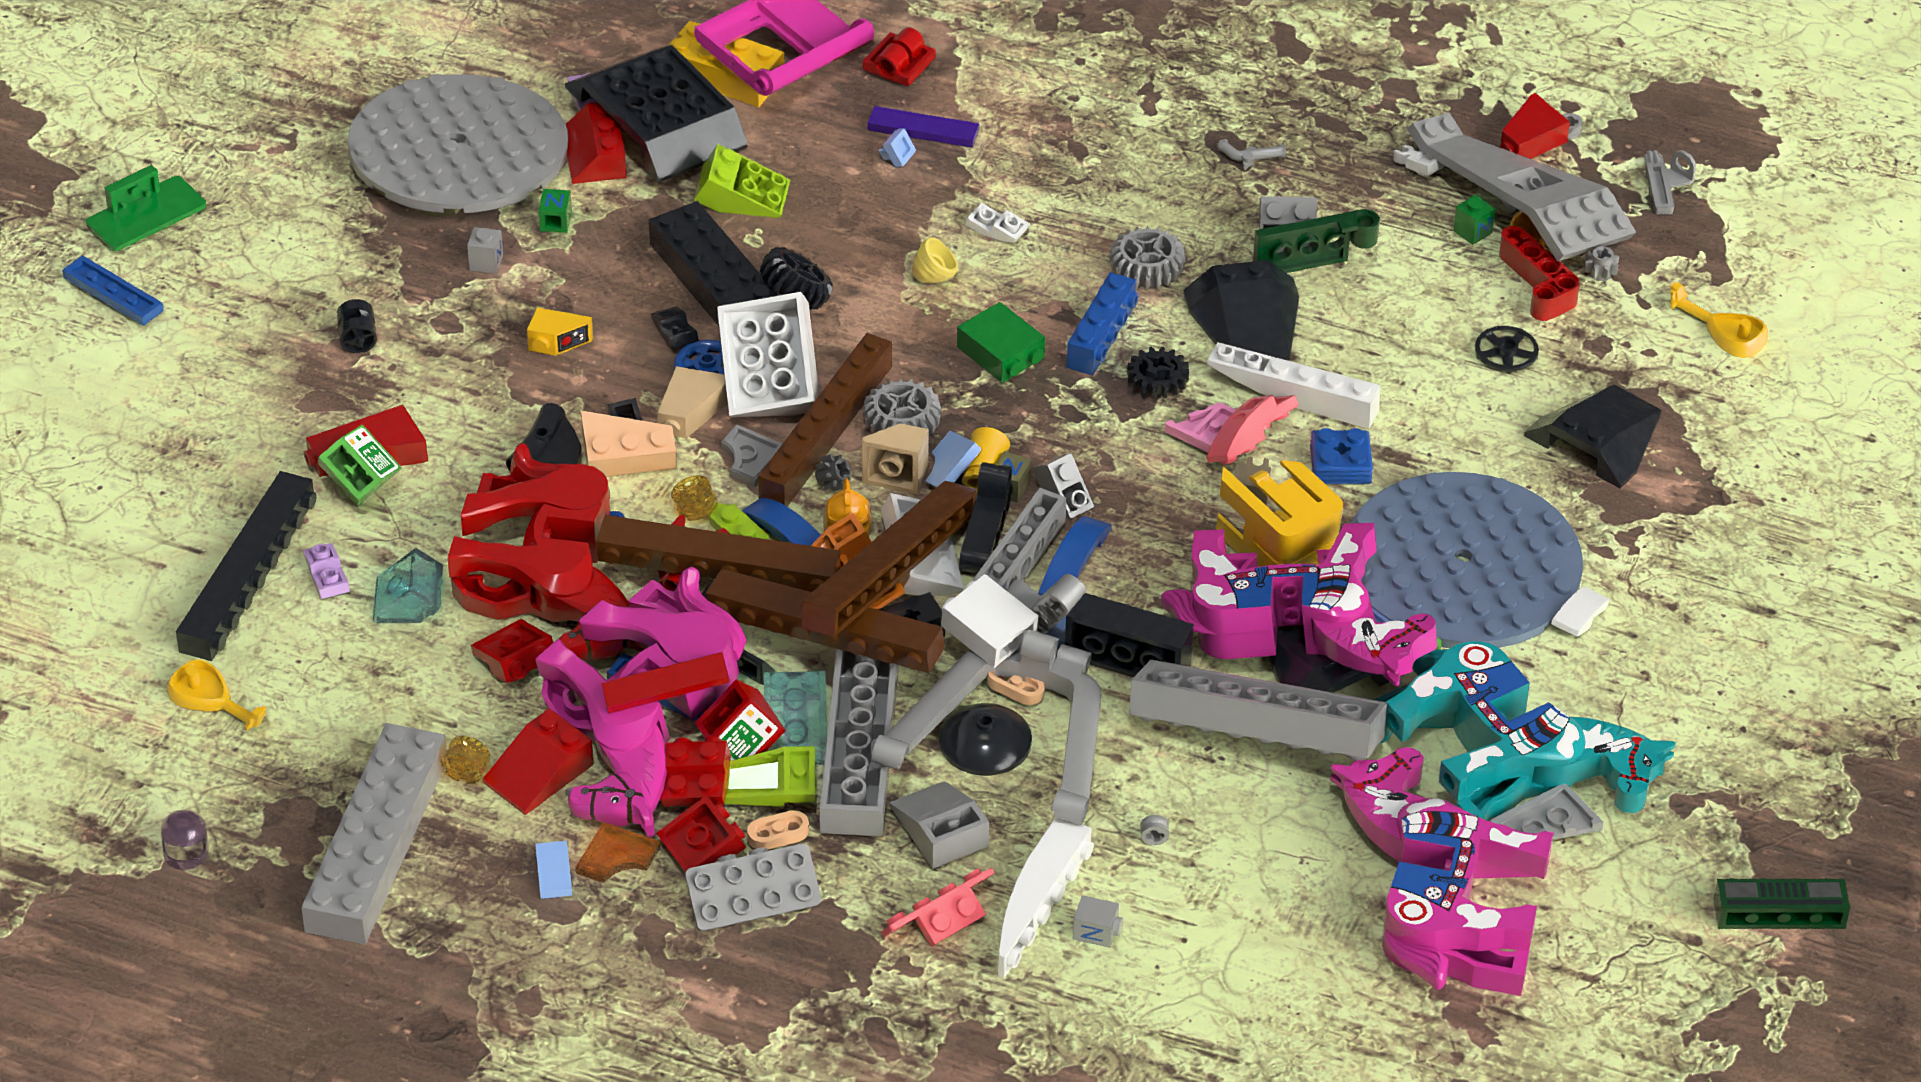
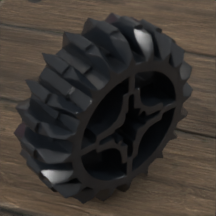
[759,247,833,310]

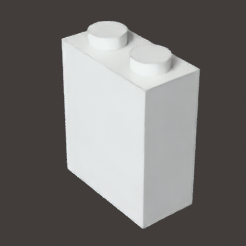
[941,574,1038,668]

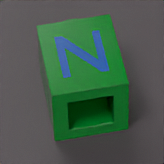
[538,189,572,233]
[1453,194,1495,245]

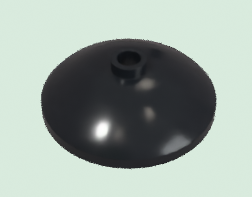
[939,703,1032,776]

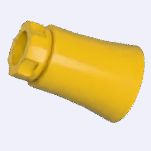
[962,427,1010,493]

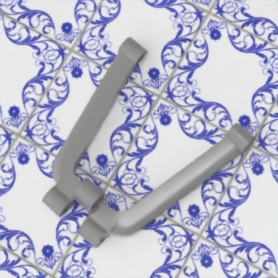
[871,629,1102,825]

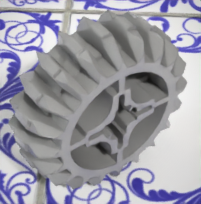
[1110,225,1185,290]
[863,378,941,435]

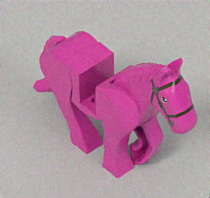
[536,567,746,837]

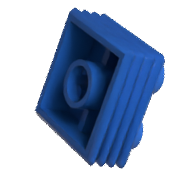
[1310,428,1373,484]

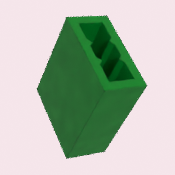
[957,302,1045,383]

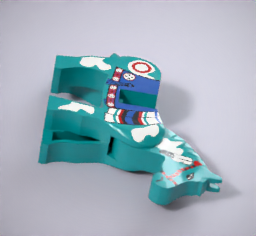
[1374,641,1676,822]

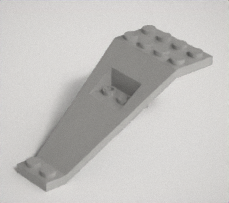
[1407,113,1637,262]

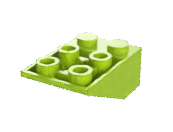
[694,144,790,218]

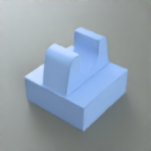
[879,128,916,167]

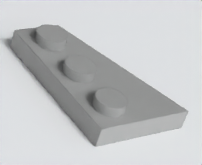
[1490,784,1603,840]

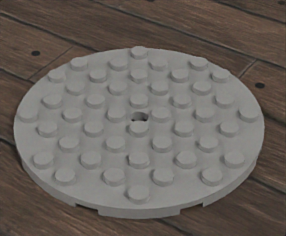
[348,74,568,213]

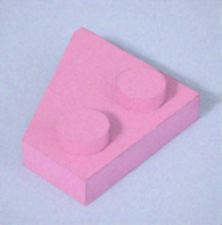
[1165,402,1236,453]

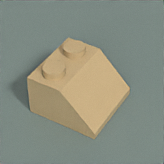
[862,423,929,495]

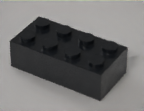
[1065,593,1194,678]

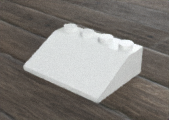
[717,292,819,417]

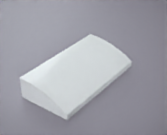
[881,493,964,596]

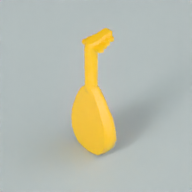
[1670,281,1768,358]
[166,659,267,731]

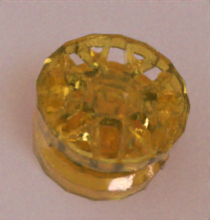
[671,475,718,521]
[441,736,491,784]

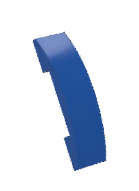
[741,498,821,546]
[1038,516,1112,595]

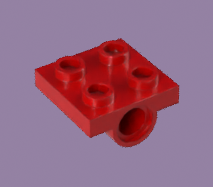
[862,27,936,87]

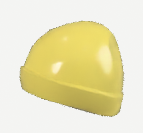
[912,237,958,283]

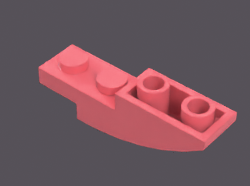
[1206,395,1299,465]

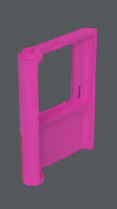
[694,0,875,96]

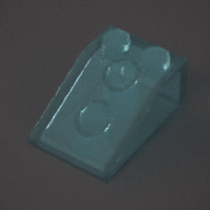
[764,671,827,765]

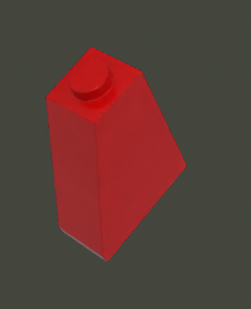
[1500,93,1570,159]

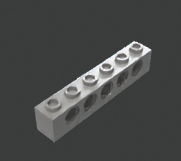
[972,488,1066,590]

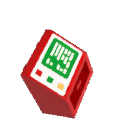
[695,679,786,761]

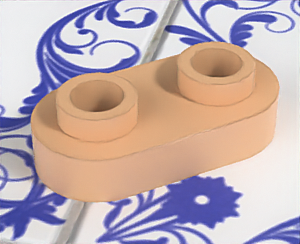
[987,671,1045,705]
[747,810,809,850]

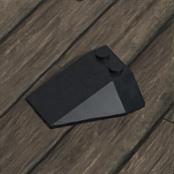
[1183,260,1300,361]
[1524,384,1662,489]

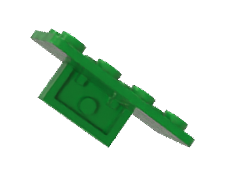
[86,164,207,251]

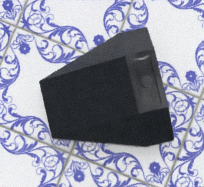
[1268,625,1404,693]

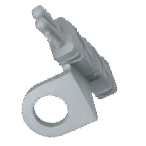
[1644,150,1696,215]

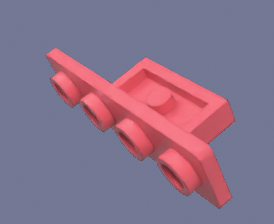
[881,868,994,947]

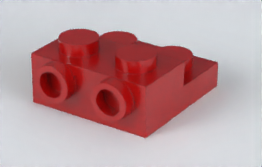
[470,619,553,683]
[661,736,731,807]
[656,795,746,872]

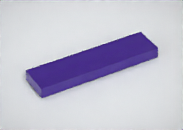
[867,106,979,148]

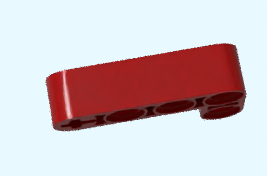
[1499,226,1580,321]

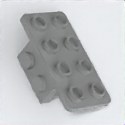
[685,844,821,931]

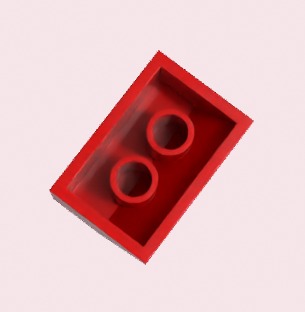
[565,102,627,184]

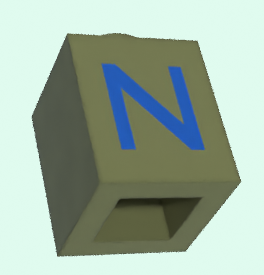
[997,451,1032,503]

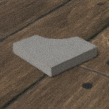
[721,424,782,487]

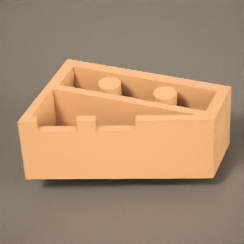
[581,411,676,476]

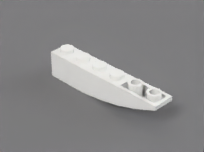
[1207,342,1380,429]
[998,817,1094,978]

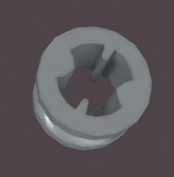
[1563,113,1583,139]
[1140,815,1169,845]

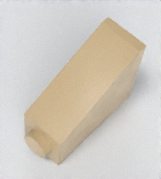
[657,366,728,439]

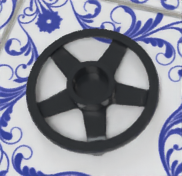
[1475,326,1539,374]

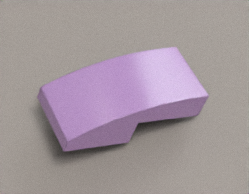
[303,543,350,599]

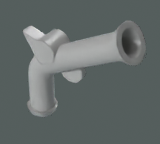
[1217,139,1286,171]

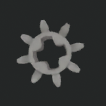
[1584,246,1619,281]

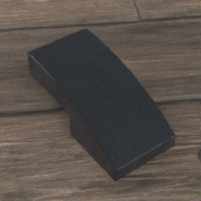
[651,306,699,348]

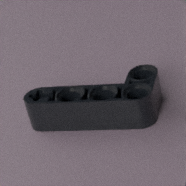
[959,462,1012,574]

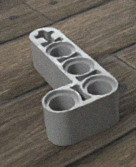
[1006,574,1086,634]

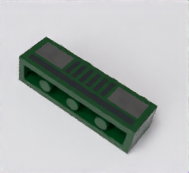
[1713,878,1850,929]

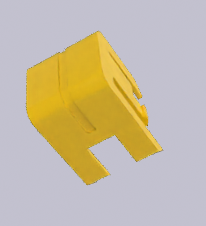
[1216,460,1343,567]

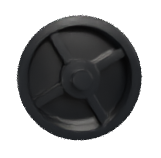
[337,299,377,353]

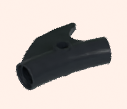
[506,403,582,471]

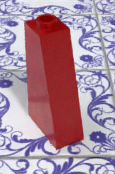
[304,404,428,477]

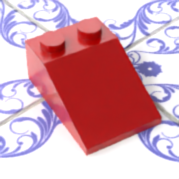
[482,708,594,815]

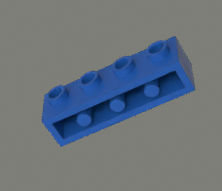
[1067,272,1139,376]

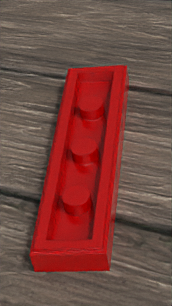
[601,652,730,714]

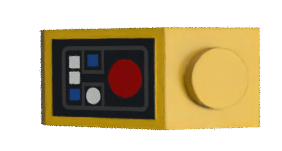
[527,307,593,356]

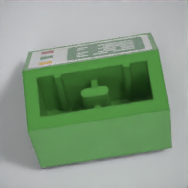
[318,425,402,507]

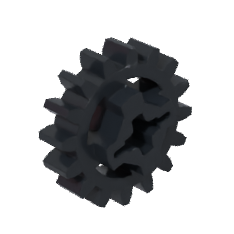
[1127,346,1189,399]

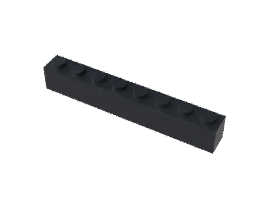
[176,471,317,661]

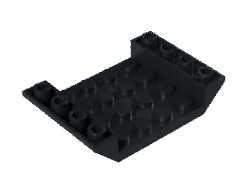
[565,44,748,183]

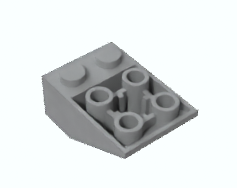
[889,781,989,869]

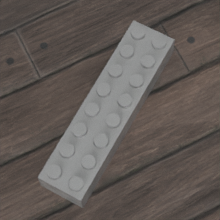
[820,649,899,836]
[1129,660,1387,760]
[301,723,448,945]

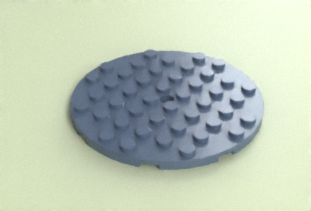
[1350,472,1583,648]

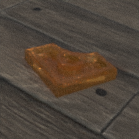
[576,823,661,883]

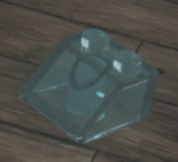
[372,547,443,623]

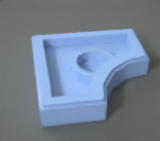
[926,431,981,489]

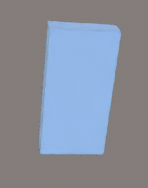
[535,841,572,899]

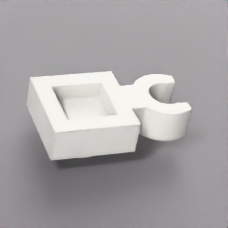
[1393,145,1444,176]

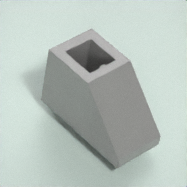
[1032,453,1094,519]

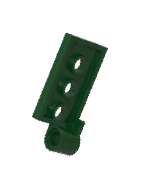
[1253,209,1380,273]

